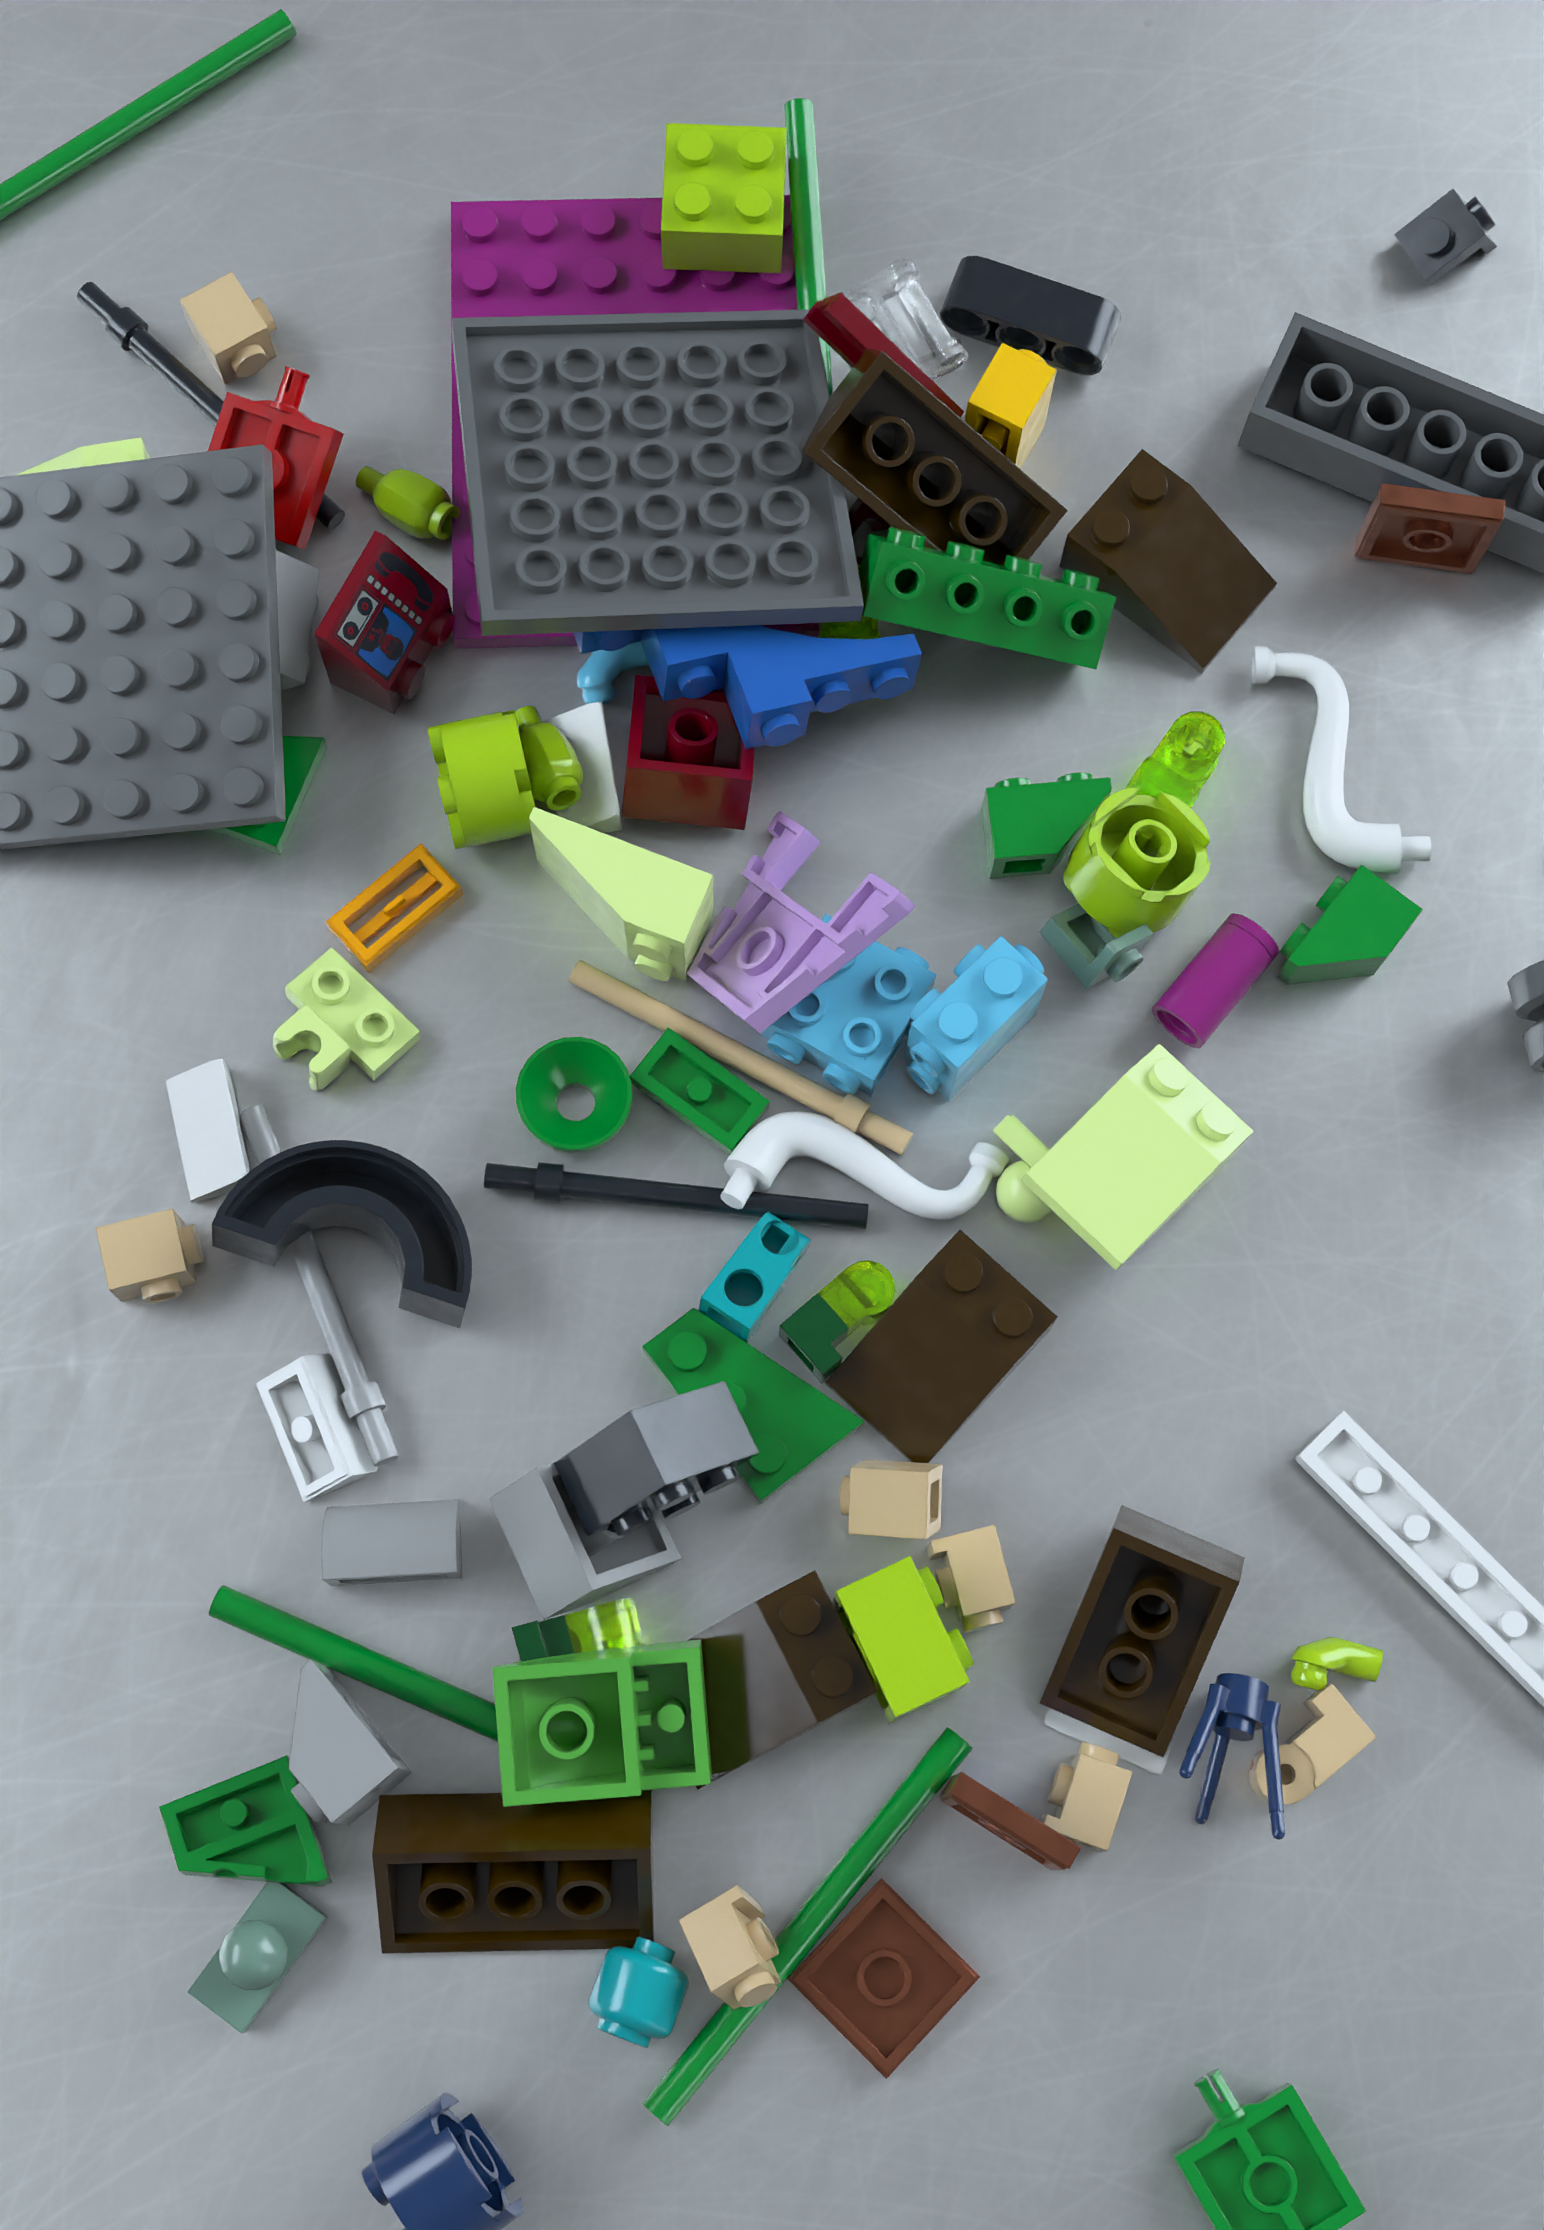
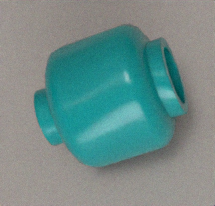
[588,1937,689,2048]

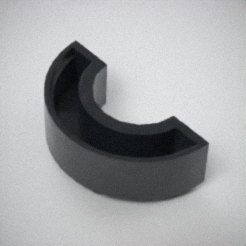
[212,1140,472,1328]

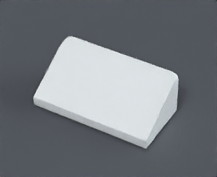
[543,701,622,833]
[166,1058,251,1203]
[256,1353,378,1502]

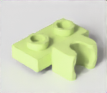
[273,947,420,1091]

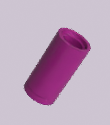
[1152,913,1279,1049]

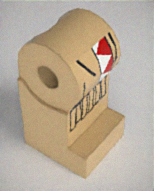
[1248,1684,1377,1804]

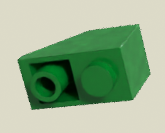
[981,772,1112,879]
[1277,865,1423,985]

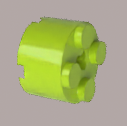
[427,710,536,849]
[1063,788,1211,938]

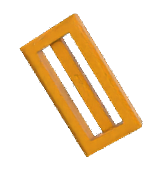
[326,843,463,973]

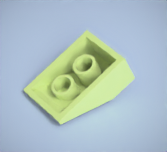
[529,807,714,981]
[1021,1044,1254,1270]

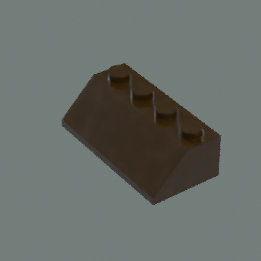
[802,348,1068,566]
[372,1790,654,1954]

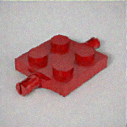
[208,366,344,550]

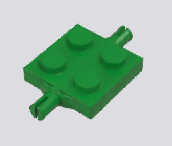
[1171,2068,1367,2230]

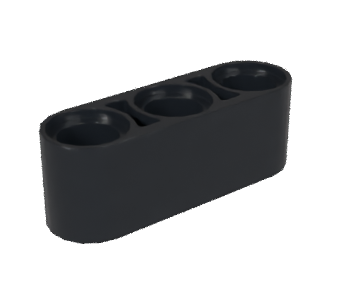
[939,256,1121,375]

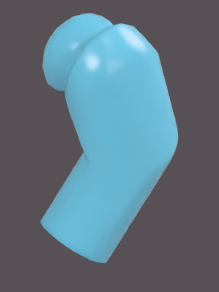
[577,642,649,705]

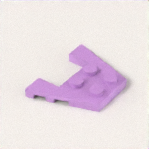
[686,811,915,1034]

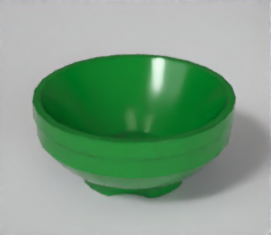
[516,1037,633,1153]

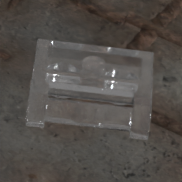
[835,257,968,381]

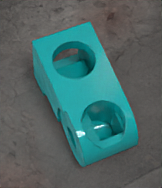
[698,1212,811,1343]

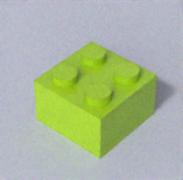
[661,123,787,273]
[832,1556,974,1724]

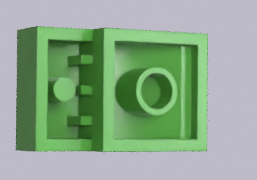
[492,1640,712,1807]

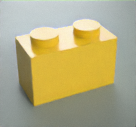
[965,343,1057,469]

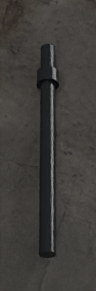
[77,282,345,530]
[484,1162,869,1229]

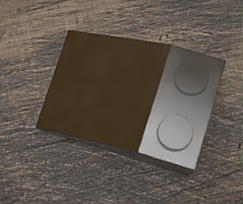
[1059,449,1277,674]
[825,1229,1058,1463]
[1040,1505,1245,1758]
[687,1570,878,1790]

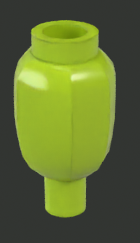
[356,466,460,540]
[515,705,584,810]

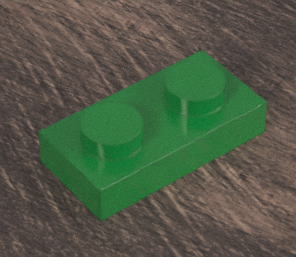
[630,1027,770,1155]

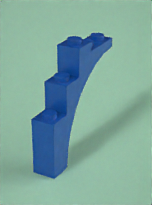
[573,625,922,749]

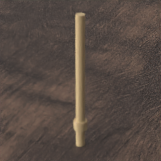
[569,960,914,1155]

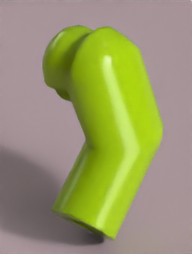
[1290,1637,1383,1691]

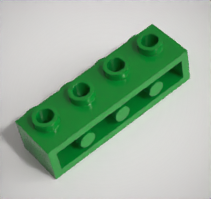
[858,527,1116,670]

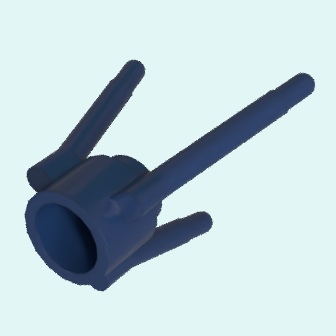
[1179,1673,1285,1840]

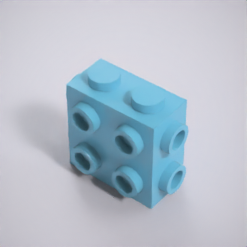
[762,913,936,1097]
[904,936,1048,1101]

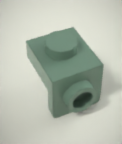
[1039,903,1154,989]

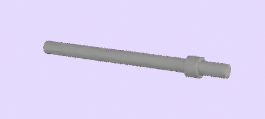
[240,1105,399,1467]

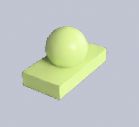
[993,1115,1052,1223]

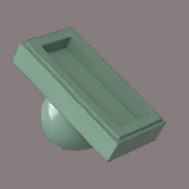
[188,1882,328,2033]

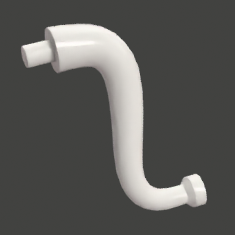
[1251,646,1431,874]
[720,1111,1010,1220]

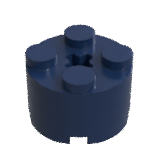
[362,2093,523,2230]

